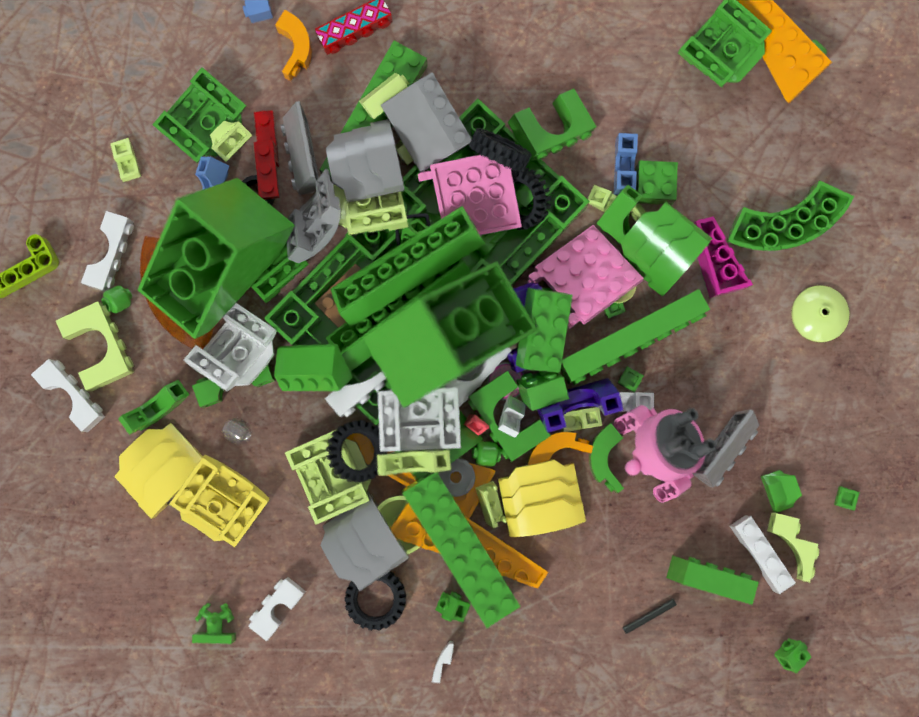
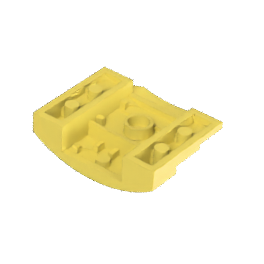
[114,423,203,519]
[169,455,269,547]
[498,459,586,537]

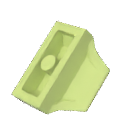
[210,121,252,162]

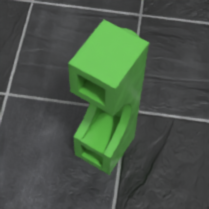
[192,363,276,408]

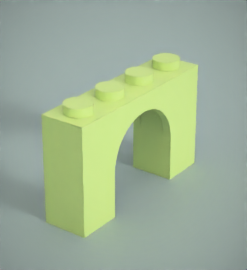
[359,73,413,165]
[56,302,134,392]

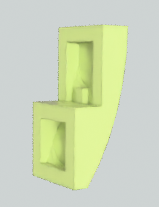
[110,138,141,182]
[588,185,617,212]
[561,407,602,432]

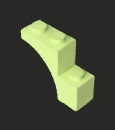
[767,512,819,582]

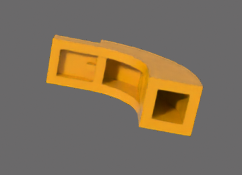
[275,9,312,81]
[527,432,593,465]

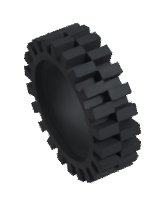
[469,128,532,172]
[511,168,551,230]
[326,420,390,482]
[344,571,406,631]

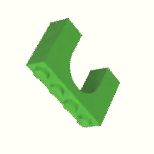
[507,89,597,161]
[596,185,643,244]
[468,371,551,461]

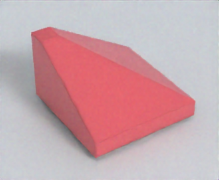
[464,414,490,436]

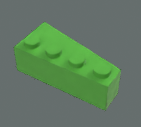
[666,555,759,605]

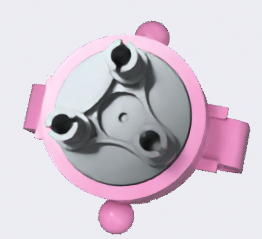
[613,405,717,502]

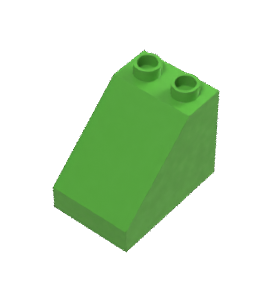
[138,178,295,339]
[363,261,537,408]

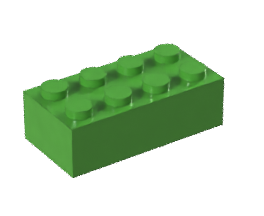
[516,288,572,373]

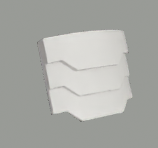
[184,303,277,392]
[378,385,461,452]

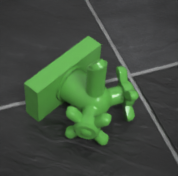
[192,603,236,644]

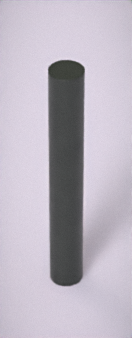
[622,599,677,634]

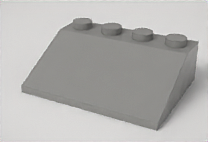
[381,72,472,172]
[281,101,319,195]
[692,409,759,488]

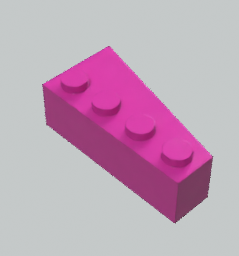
[693,216,753,298]

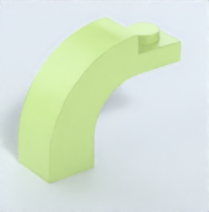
[377,449,451,476]

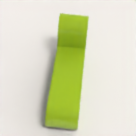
[0,234,59,298]

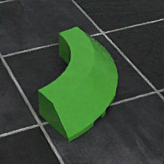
[727,180,855,251]

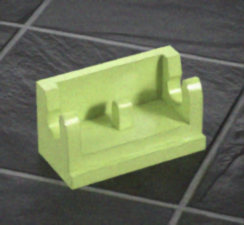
[476,481,507,528]

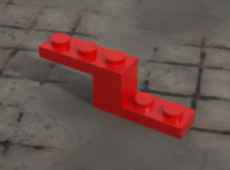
[253,110,280,200]

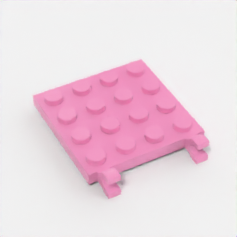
[418,154,522,235]
[528,225,643,329]

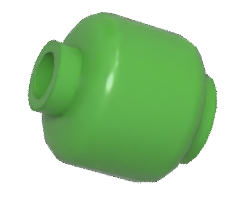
[101,285,132,314]
[472,441,501,467]

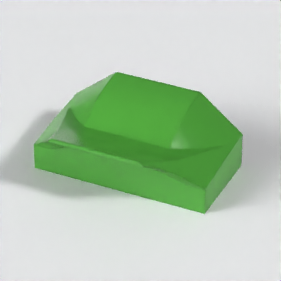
[761,470,802,513]

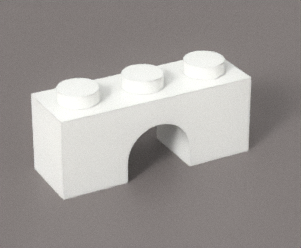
[248,577,306,641]

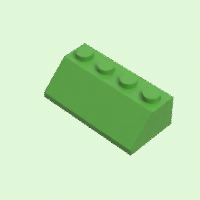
[274,344,352,391]

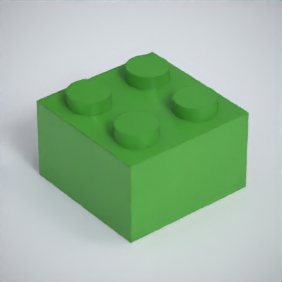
[636,160,678,205]
[516,371,569,411]

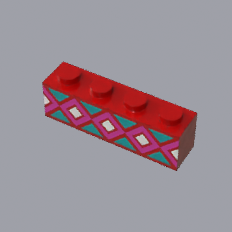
[315,0,393,55]

